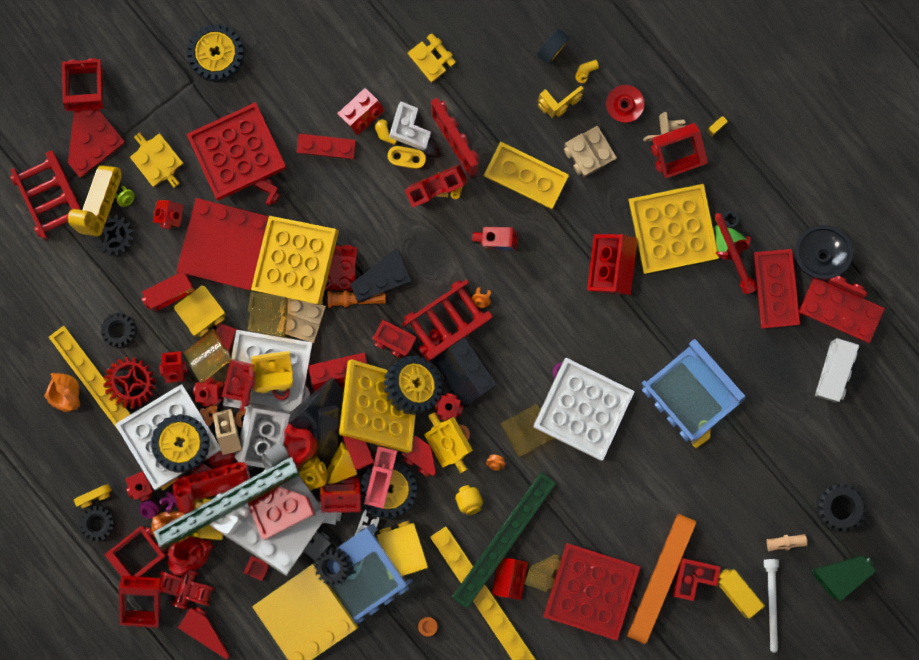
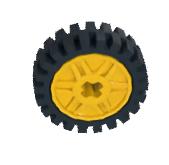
[187,24,244,82]
[384,356,442,415]
[151,414,210,473]
[359,463,417,520]

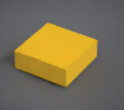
[707,117,728,137]

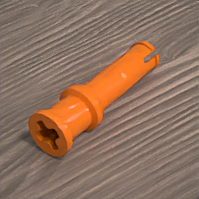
[328,290,385,308]

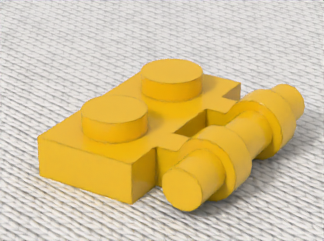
[407,33,456,83]

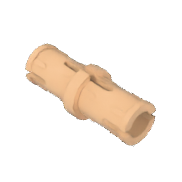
[766,534,807,551]

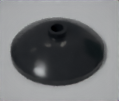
[795,225,853,280]

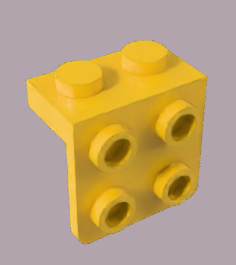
[538,86,584,118]
[174,286,227,338]
[251,351,293,393]

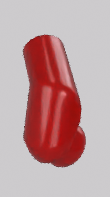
[419,329,442,355]

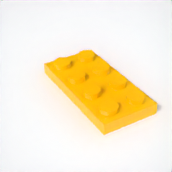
[484,141,569,210]

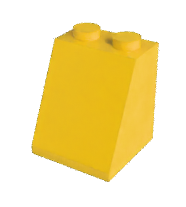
[377,521,428,580]

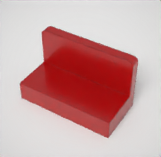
[492,558,528,600]

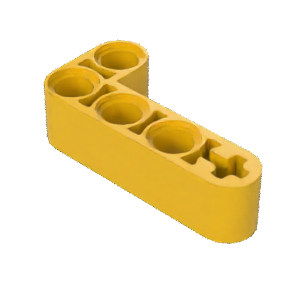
[68,166,121,236]

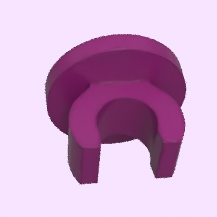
[159,492,178,513]

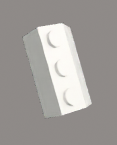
[235,403,290,468]

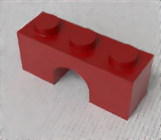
[405,164,468,208]

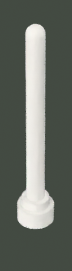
[764,559,779,653]

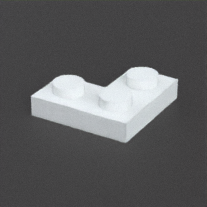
[389,102,431,151]

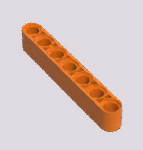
[627,514,696,644]

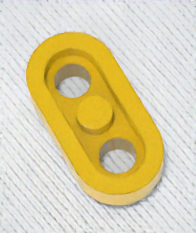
[388,146,426,169]
[74,484,112,509]

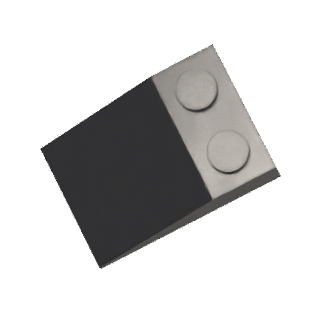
[289,377,344,445]

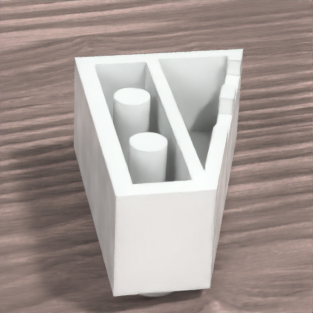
[815,338,859,403]

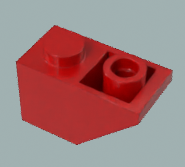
[402,435,436,477]

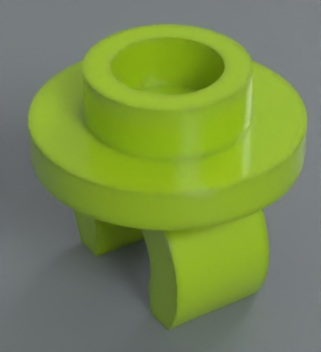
[115,186,135,207]

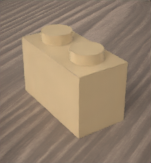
[213,409,242,455]

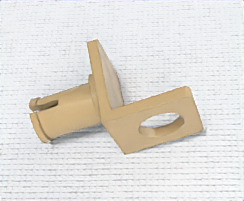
[644,112,686,142]

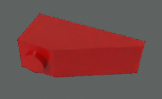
[178,607,230,659]

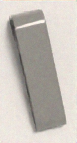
[261,443,320,513]

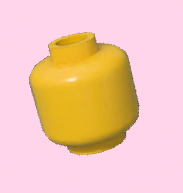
[455,485,483,515]

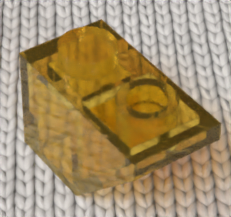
[524,554,561,592]

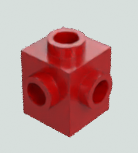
[153,200,184,230]
[159,351,188,383]
[193,377,224,406]
[434,393,463,421]
[125,471,154,502]

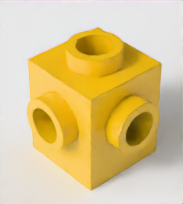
[298,456,328,491]

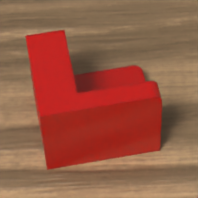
[244,555,270,581]

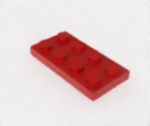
[753,249,800,329]
[798,278,885,344]

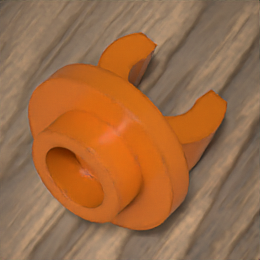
[471,287,491,308]

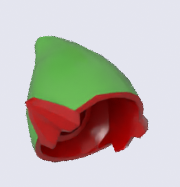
[714,225,751,260]

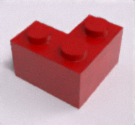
[673,558,721,601]

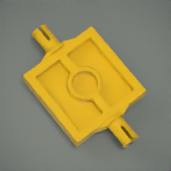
[130,133,184,188]
[424,412,473,473]

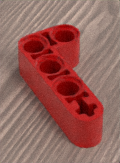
[173,462,251,513]

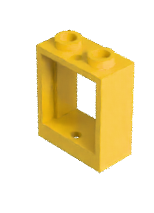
[717,569,764,619]

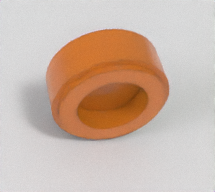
[418,617,438,636]

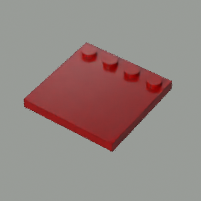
[430,98,479,179]
[186,102,287,201]
[176,198,269,291]
[543,543,640,640]

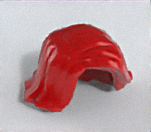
[284,424,317,469]

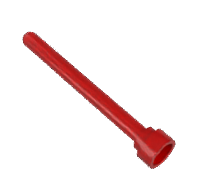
[715,213,757,294]

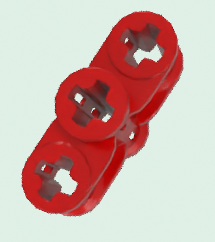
[160,570,214,610]

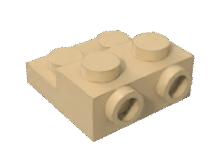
[563,125,616,178]
[277,298,326,344]

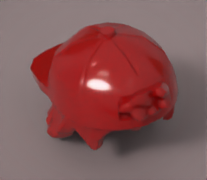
[168,536,214,576]

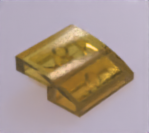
[247,292,288,337]
[184,329,231,383]
[501,404,554,457]

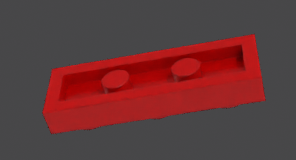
[297,134,356,160]

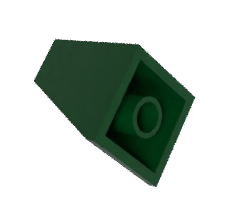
[810,556,876,601]

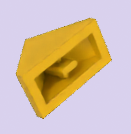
[327,442,357,484]

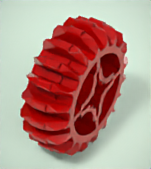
[103,357,156,409]

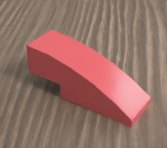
[364,445,397,508]

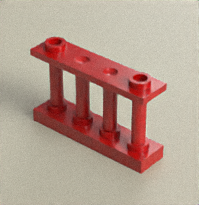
[10,150,82,241]
[402,279,492,362]

